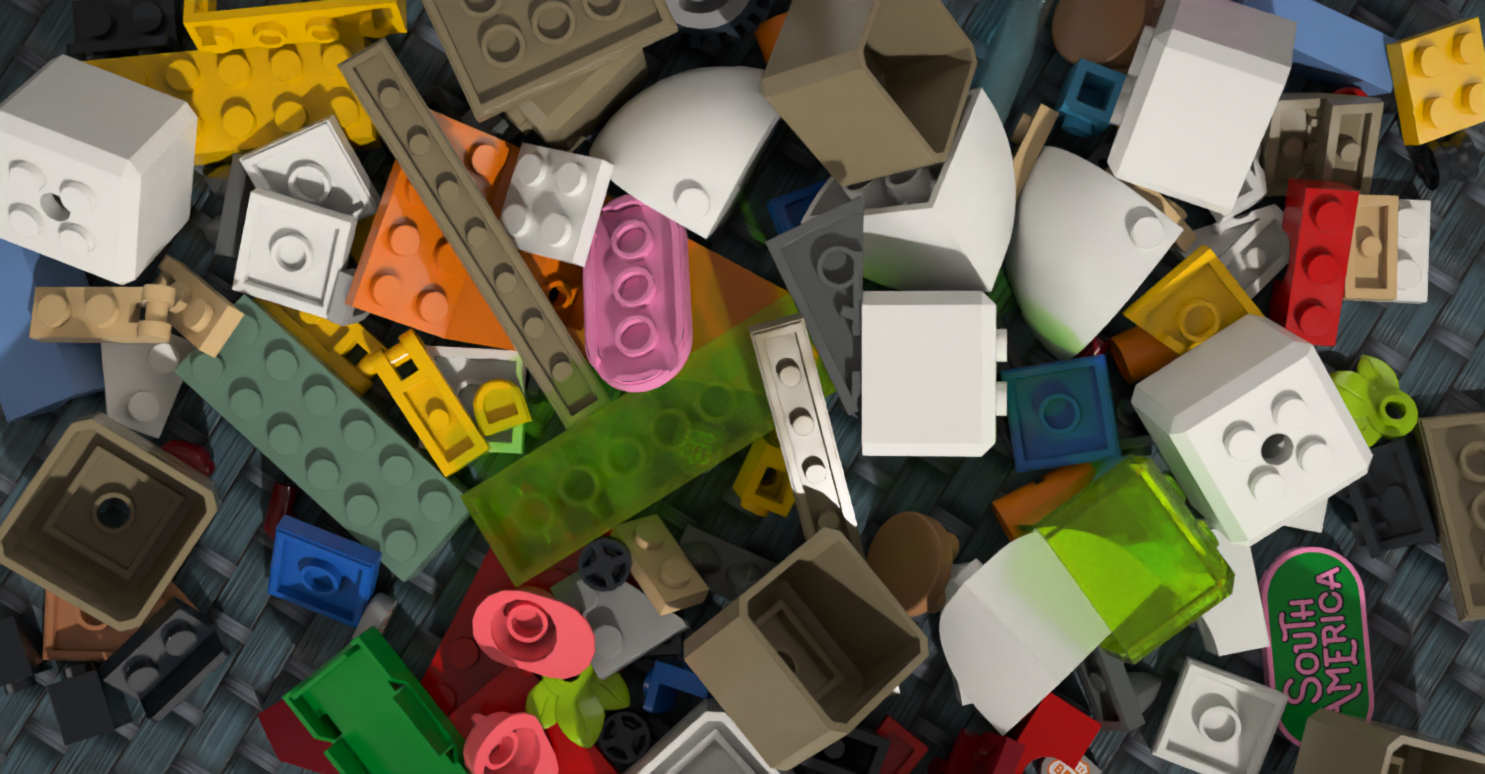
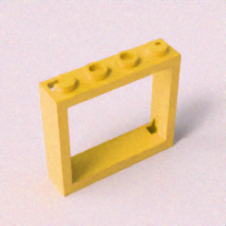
[183,0,407,53]

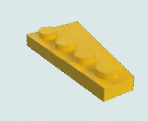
[1121,244,1265,356]

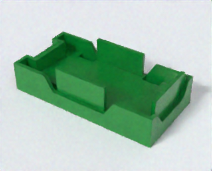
[282,625,472,774]

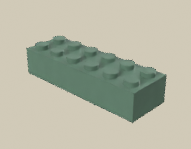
[174,294,484,582]

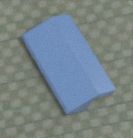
[0,238,105,423]

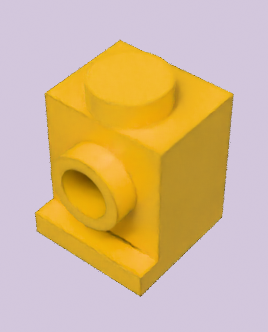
[732,430,795,518]

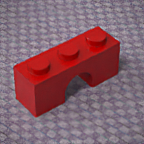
[1268,178,1360,346]
[1011,691,1102,774]

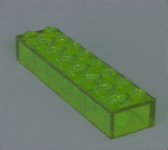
[460,293,862,587]

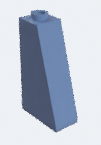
[1230,0,1399,96]

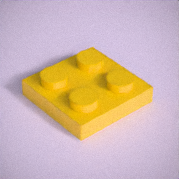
[1386,17,1485,146]

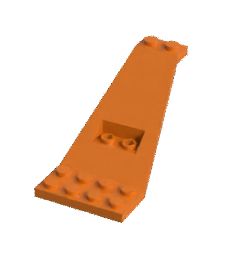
[344,109,819,396]

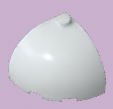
[589,66,782,239]
[801,87,1016,292]
[1004,146,1184,361]
[939,529,1162,736]

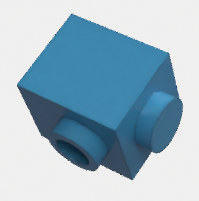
[1054,58,1126,138]

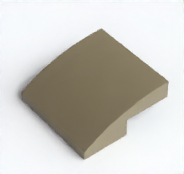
[1259,93,1384,197]

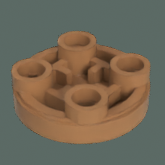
[1051,0,1154,69]
[866,511,959,617]

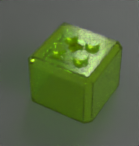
[1013,455,1235,665]

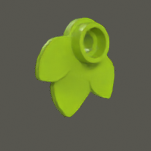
[1329,354,1418,448]
[525,664,630,748]

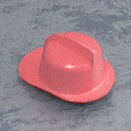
[472,586,596,679]
[463,712,559,774]

